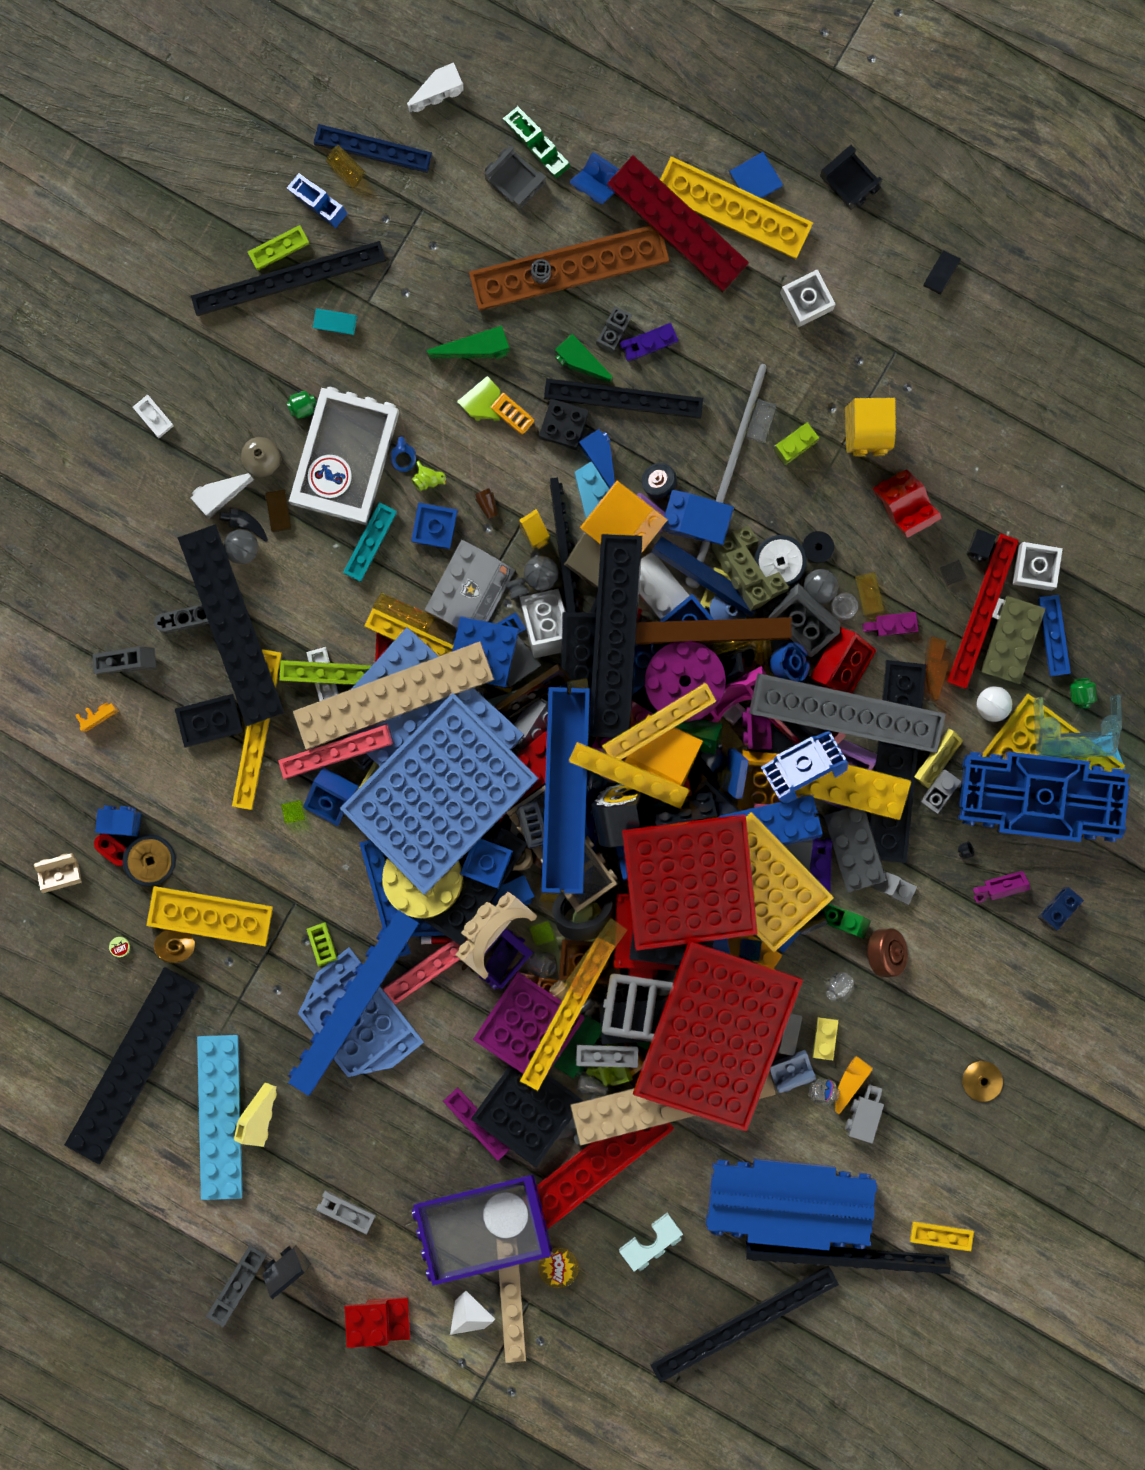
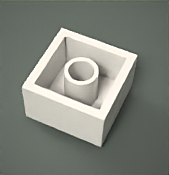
[780,269,836,327]
[1013,542,1063,591]

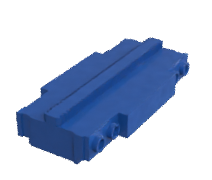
[958,752,1130,842]
[705,1158,877,1250]

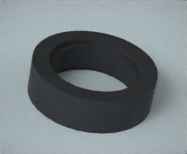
[552,884,616,941]

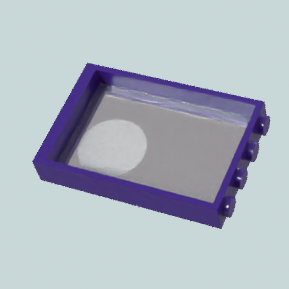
[412,1174,553,1286]

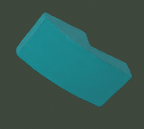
[313,308,357,335]

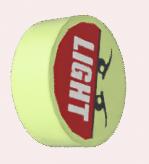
[109,937,131,957]

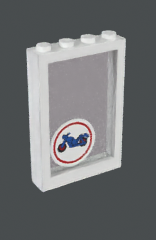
[289,387,399,525]

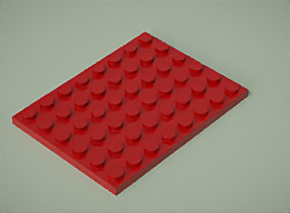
[633,941,803,1132]

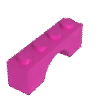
[699,666,767,722]

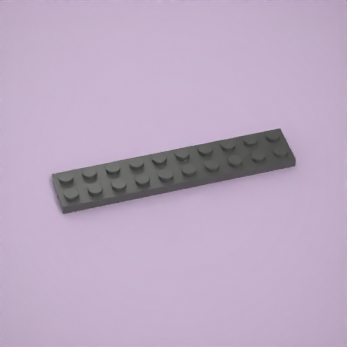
[749,673,945,753]

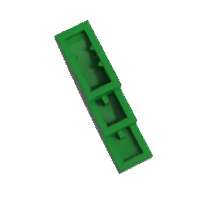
[503,106,571,179]

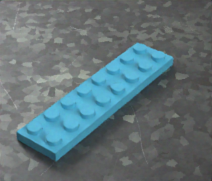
[197,1035,243,1200]

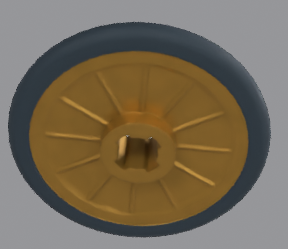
[123,834,175,887]

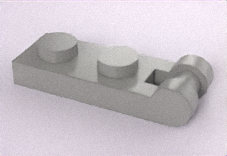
[316,1190,376,1235]

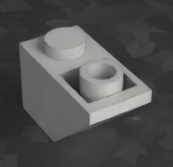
[921,770,961,814]

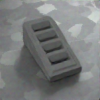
[516,802,544,849]

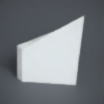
[450,1291,495,1335]

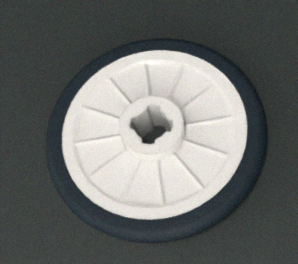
[754,535,807,586]

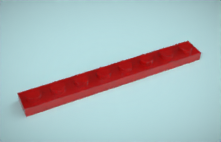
[946,533,1019,689]

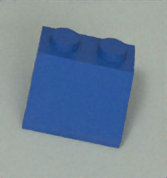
[303,767,359,827]

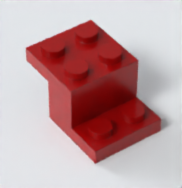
[873,469,942,538]
[344,1297,410,1348]

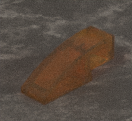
[925,636,949,702]

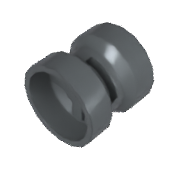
[531,259,551,284]

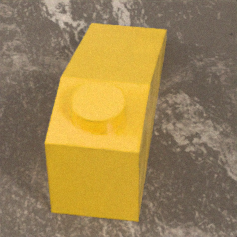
[519,509,550,549]

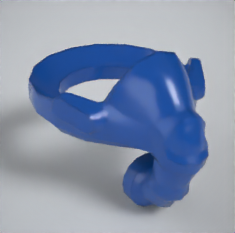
[390,437,416,472]

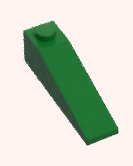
[427,325,510,359]

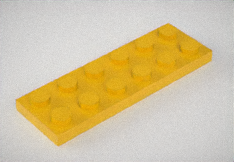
[795,764,911,820]
[146,886,273,946]

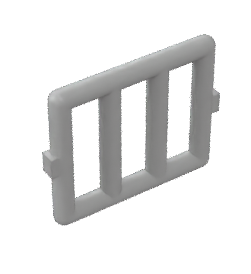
[602,974,673,1042]

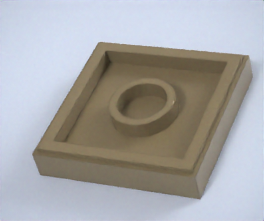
[564,532,601,588]

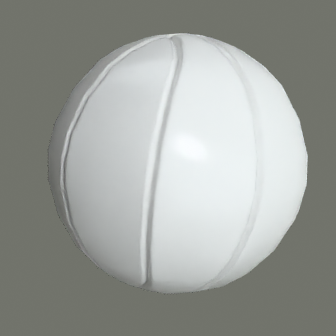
[977,687,1013,722]

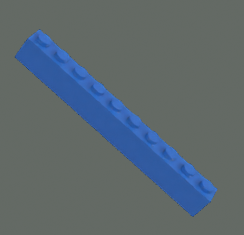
[288,910,420,1096]

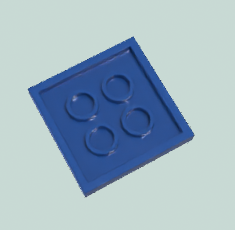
[452,616,519,688]

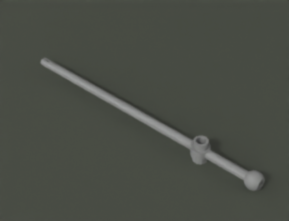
[686,364,767,588]

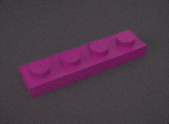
[443,1087,510,1161]

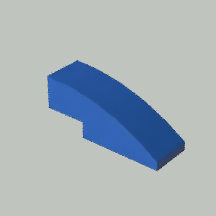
[287,174,348,228]

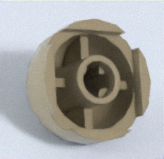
[241,437,281,477]

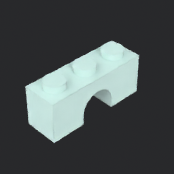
[619,1212,683,1271]

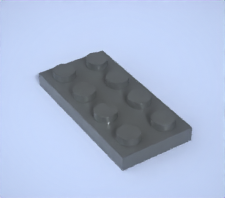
[824,807,887,893]

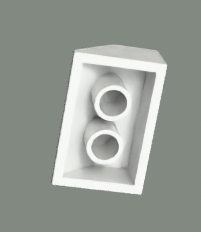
[639,552,689,621]

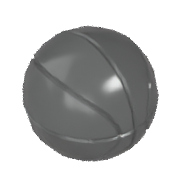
[223,529,259,564]
[524,556,559,591]
[804,569,839,604]

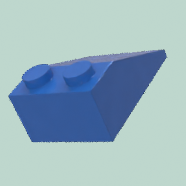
[662,490,734,545]

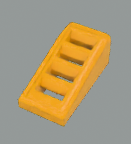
[490,393,535,435]

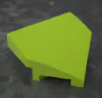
[457,376,501,421]
[586,1043,633,1086]

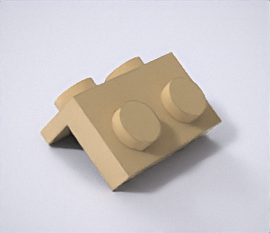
[34,853,82,893]

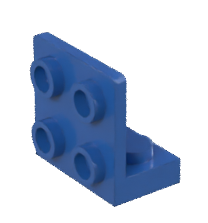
[570,152,619,204]

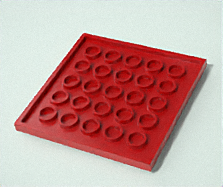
[622,814,758,951]

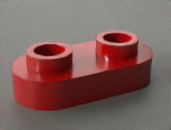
[94,834,126,866]

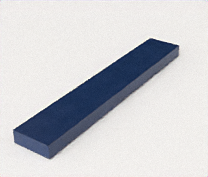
[313,124,432,173]
[651,536,757,618]

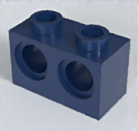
[1038,887,1084,931]

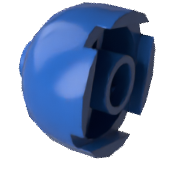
[770,642,809,682]

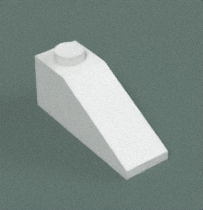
[191,473,254,518]

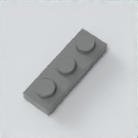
[576,1045,638,1068]

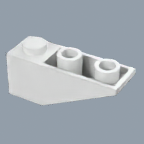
[407,63,464,113]

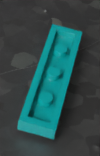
[343,502,397,582]

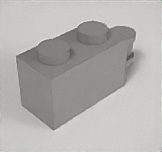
[514,699,548,751]
[845,1084,884,1143]

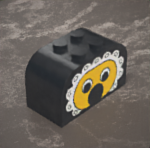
[590,782,655,847]

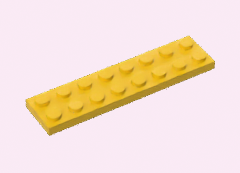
[660,156,813,260]

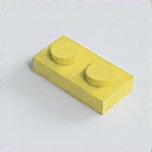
[812,1017,838,1060]

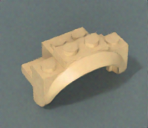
[456,892,537,979]

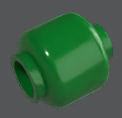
[286,390,317,419]
[1070,678,1097,708]

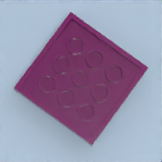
[473,972,585,1079]

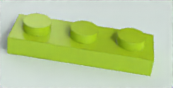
[248,225,310,271]

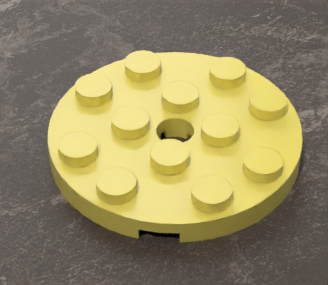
[382,858,463,919]

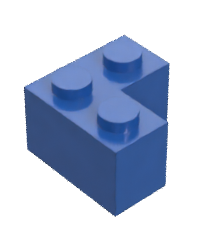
[95,805,141,837]

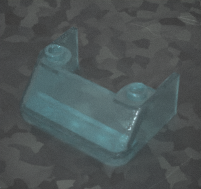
[1034,695,1122,758]

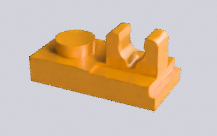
[76,703,119,733]

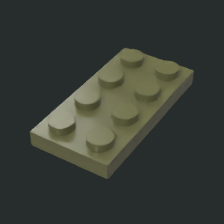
[981,596,1046,684]

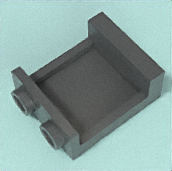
[484,146,546,210]

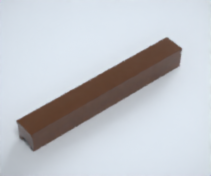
[636,617,792,645]

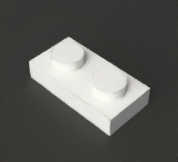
[133,395,174,438]

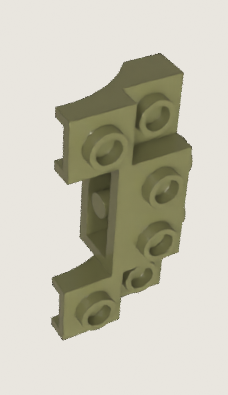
[711,525,789,611]

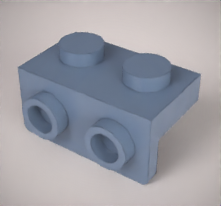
[770,1050,816,1093]

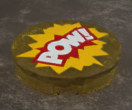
[538,1247,579,1289]

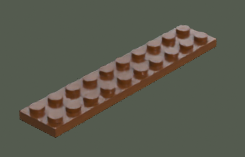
[469,226,669,311]

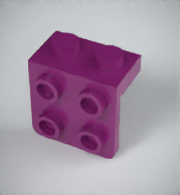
[742,708,772,751]

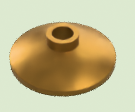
[154,930,195,963]
[962,1061,1003,1102]

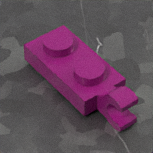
[862,612,918,637]
[973,871,1030,903]

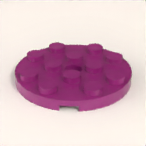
[645,641,726,722]

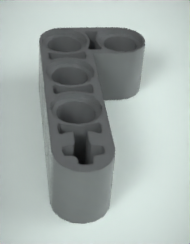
[154,605,209,634]

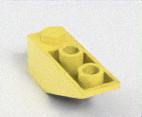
[234,1083,277,1147]

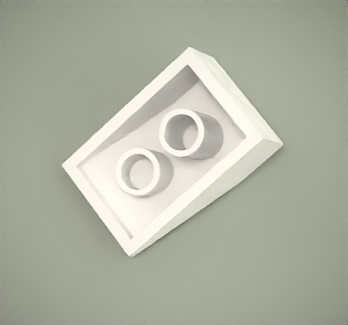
[520,589,565,658]

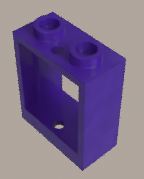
[472,928,534,990]

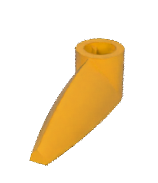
[835,1056,873,1114]

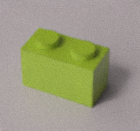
[774,422,819,465]

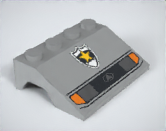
[425,540,515,629]

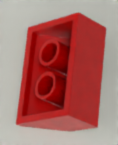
[810,627,877,693]

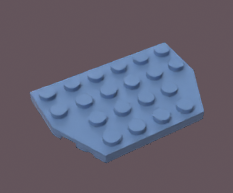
[298,947,424,1077]

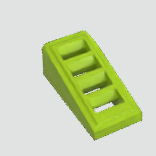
[307,922,338,969]

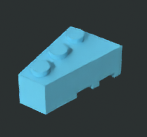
[575,461,610,519]

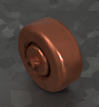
[867,928,908,977]

